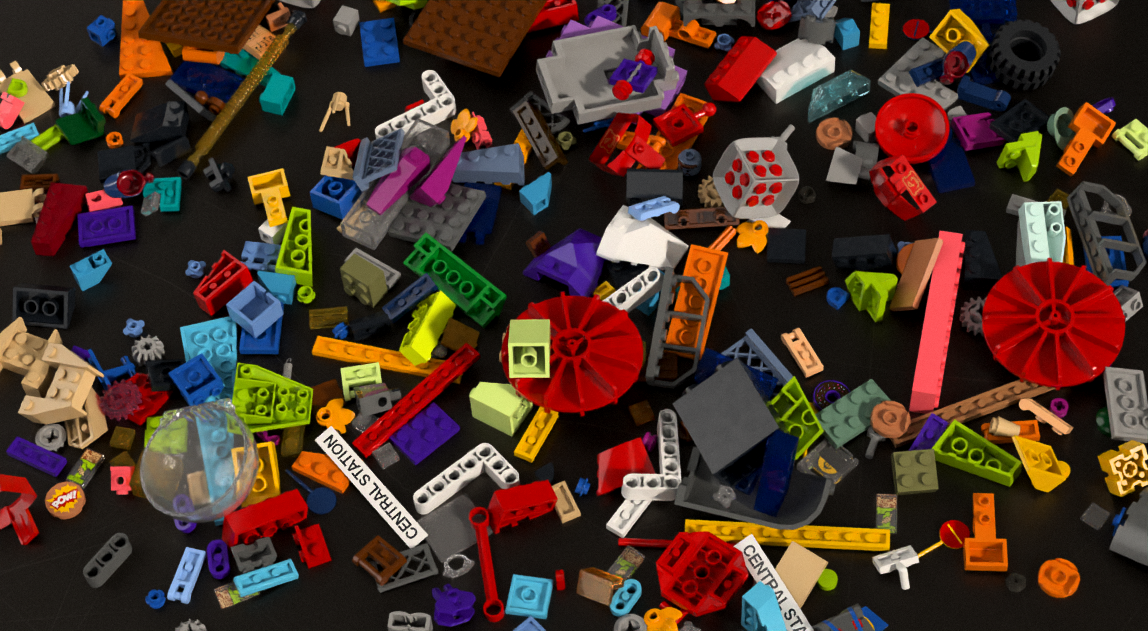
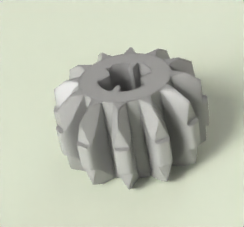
[131,335,165,366]

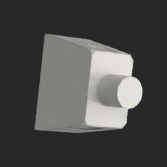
[826,147,871,185]

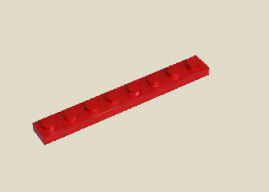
[352,342,481,458]

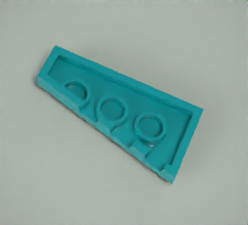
[220,48,280,87]

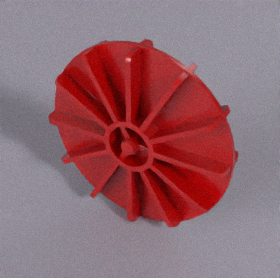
[982,258,1125,390]
[501,291,643,417]

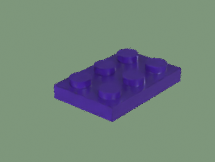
[77,206,136,248]
[389,402,460,466]

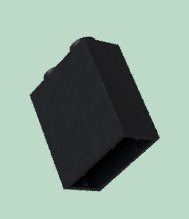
[673,358,795,489]

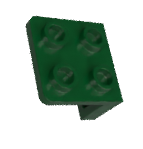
[55,97,106,145]

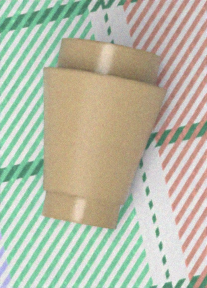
[989,416,1020,437]

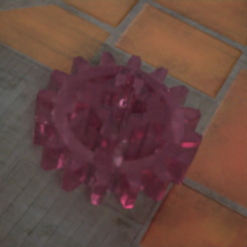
[99,379,142,421]

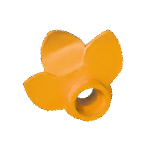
[450,108,478,143]
[736,220,769,254]
[316,399,355,434]
[644,607,683,631]

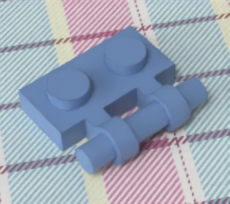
[240,241,281,272]

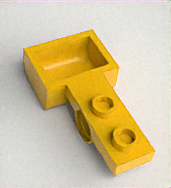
[248,168,290,227]

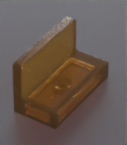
[577,567,625,605]

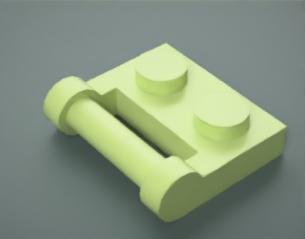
[1112,119,1148,160]
[341,362,382,401]

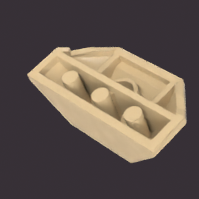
[64,386,108,449]

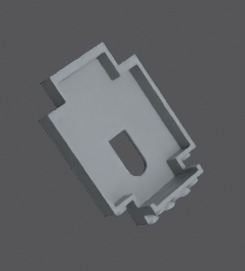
[536,25,679,124]

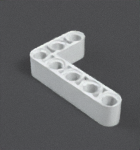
[375,70,456,140]
[603,267,664,313]
[621,409,681,501]
[413,443,520,515]

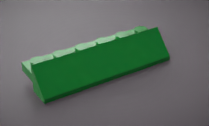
[403,232,507,329]

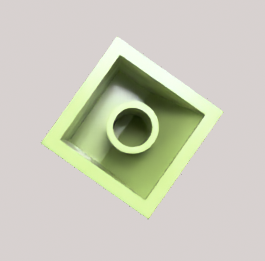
[508,319,550,378]
[469,382,533,437]

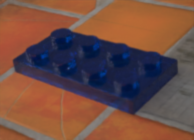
[169,61,249,109]

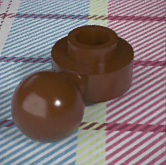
[194,91,226,114]

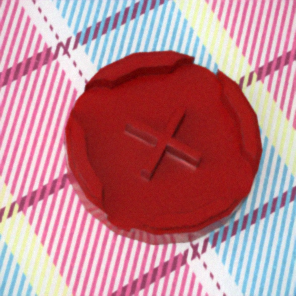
[756,0,792,30]

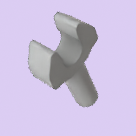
[771,124,795,150]
[865,426,887,459]

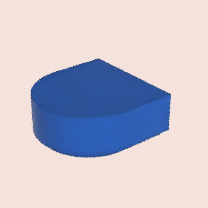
[826,287,850,310]

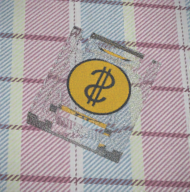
[797,438,859,484]

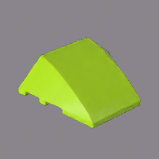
[771,376,824,460]

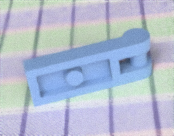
[628,196,680,221]
[167,547,206,604]

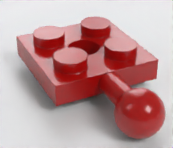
[653,102,716,147]

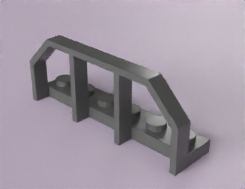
[1067,181,1146,286]
[645,267,710,389]

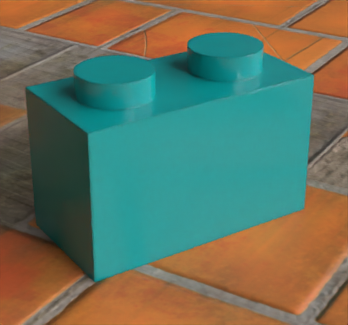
[259,73,296,115]

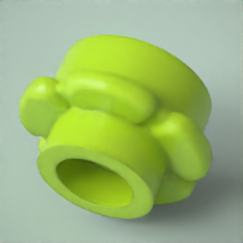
[297,286,316,304]

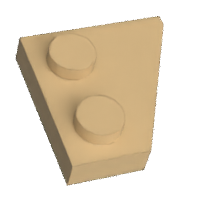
[320,146,354,180]

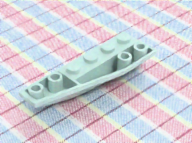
[1018,201,1066,265]

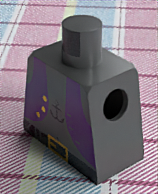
[354,383,401,417]

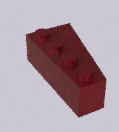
[31,182,89,257]

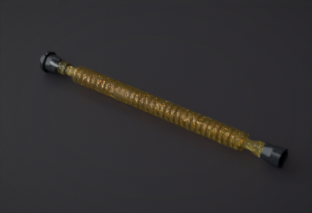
[177,10,307,180]

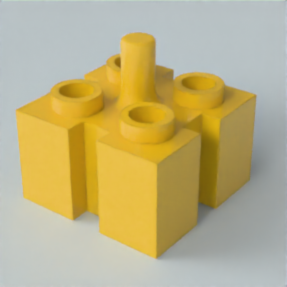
[1098,440,1148,497]

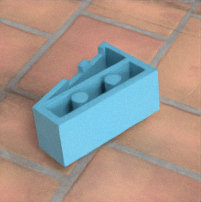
[741,581,787,631]

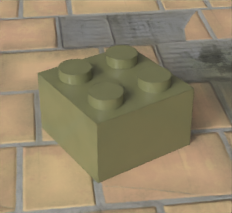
[340,253,388,308]
[891,449,938,495]

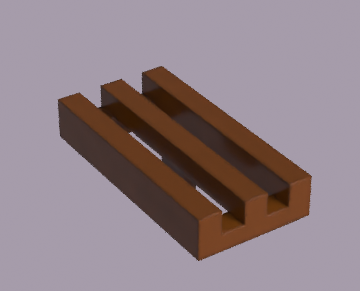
[19,174,59,192]
[786,266,829,296]

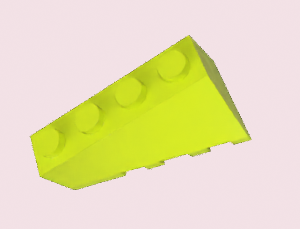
[399,291,457,366]

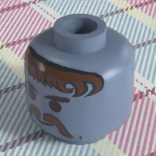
[678,149,702,176]

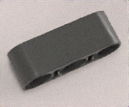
[83,533,132,588]

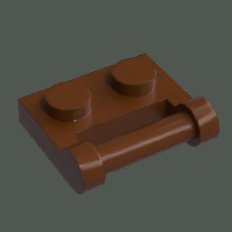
[352,535,407,586]

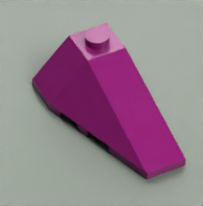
[409,136,467,207]
[366,147,431,215]

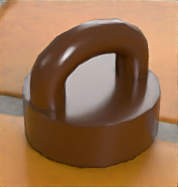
[677,421,693,443]

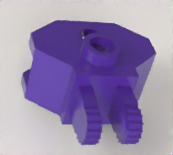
[432,584,476,627]

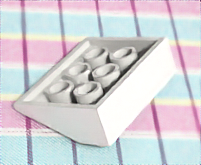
[756,38,835,104]

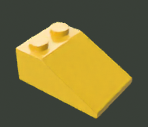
[929,9,990,73]
[1012,435,1066,492]
[232,441,281,508]

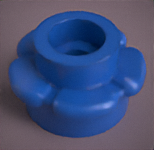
[332,322,350,340]
[574,477,591,497]
[145,589,166,609]

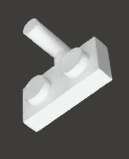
[872,545,919,590]

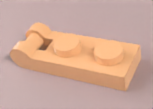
[781,327,824,378]
[1019,398,1074,435]

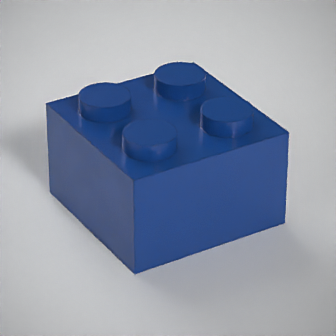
[310,175,364,220]

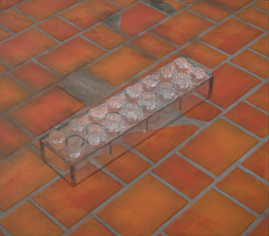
[340,118,450,250]

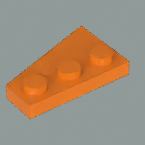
[292,451,363,494]

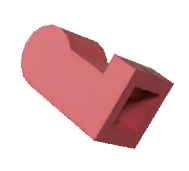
[0,91,25,129]
[85,190,123,212]

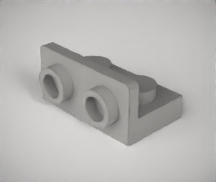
[1113,285,1143,322]

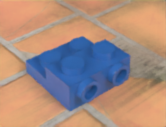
[168,353,224,407]

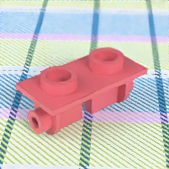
[470,112,492,150]

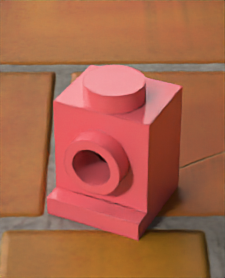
[110,466,135,495]

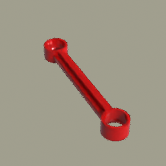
[469,507,505,622]

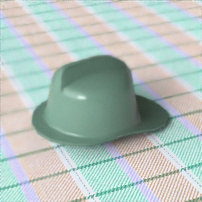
[1047,107,1076,151]

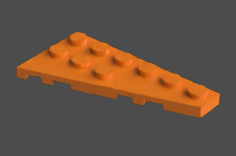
[119,0,173,79]

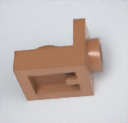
[266,2,291,32]

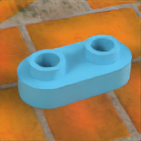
[610,579,642,617]

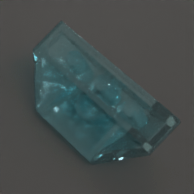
[808,70,871,123]

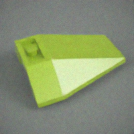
[229,363,313,433]

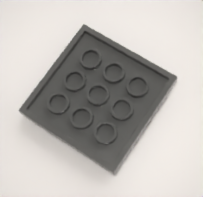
[388,177,487,251]

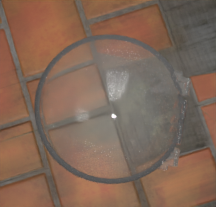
[140,398,259,523]

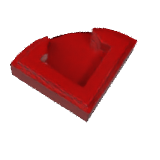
[555,569,565,591]

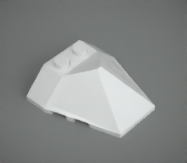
[596,205,689,270]

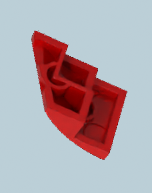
[111,373,174,426]
[596,437,656,496]

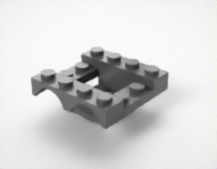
[683,0,755,27]

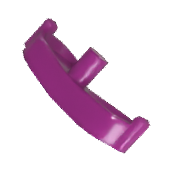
[257,431,280,445]

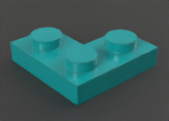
[143,177,182,212]

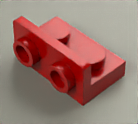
[292,524,332,569]

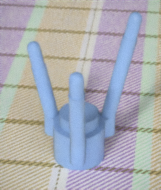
[59,81,89,118]

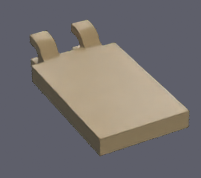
[0,61,55,124]
[0,188,46,226]

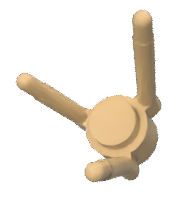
[319,92,351,132]

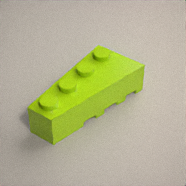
[275,207,313,287]
[932,419,1022,487]

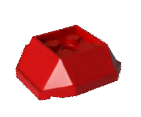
[656,531,748,617]

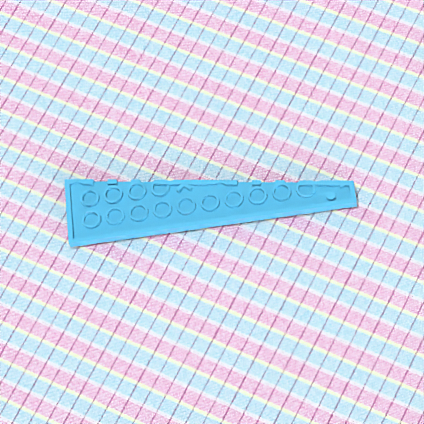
[180,316,237,526]

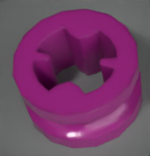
[1049,398,1068,418]
[642,432,658,452]

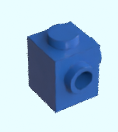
[87,15,117,47]

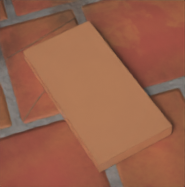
[889,238,943,311]

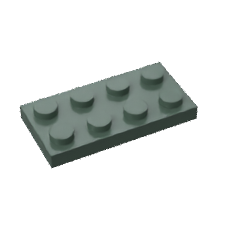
[815,379,891,449]

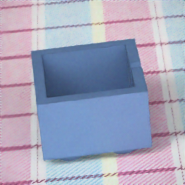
[226,281,283,338]

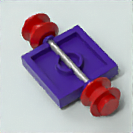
[609,49,658,100]

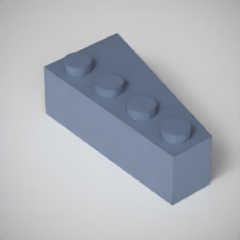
[452,143,525,186]

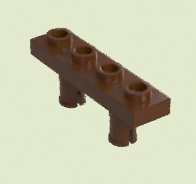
[664,206,740,230]

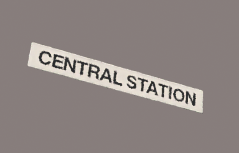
[315,426,428,548]
[734,534,814,631]

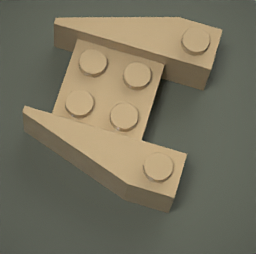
[0,317,63,398]
[18,343,104,425]

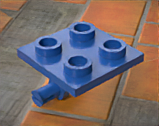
[88,349,136,398]

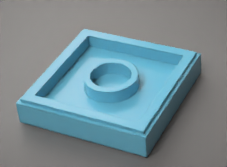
[505,574,554,619]

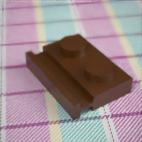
[638,353,677,382]

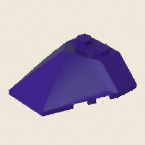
[523,228,606,297]

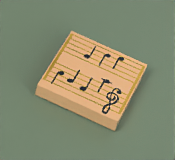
[243,25,285,60]

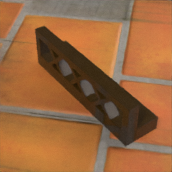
[513,100,568,170]

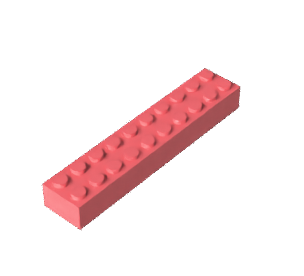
[909,231,965,414]

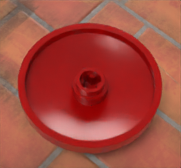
[875,93,950,164]

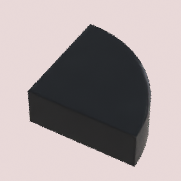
[534,462,554,484]

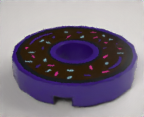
[813,380,851,412]

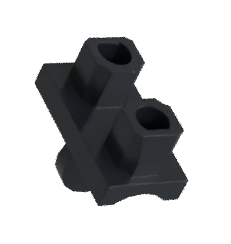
[203,157,235,193]

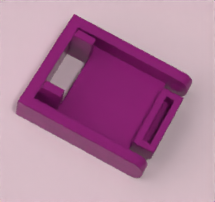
[950,112,1006,151]

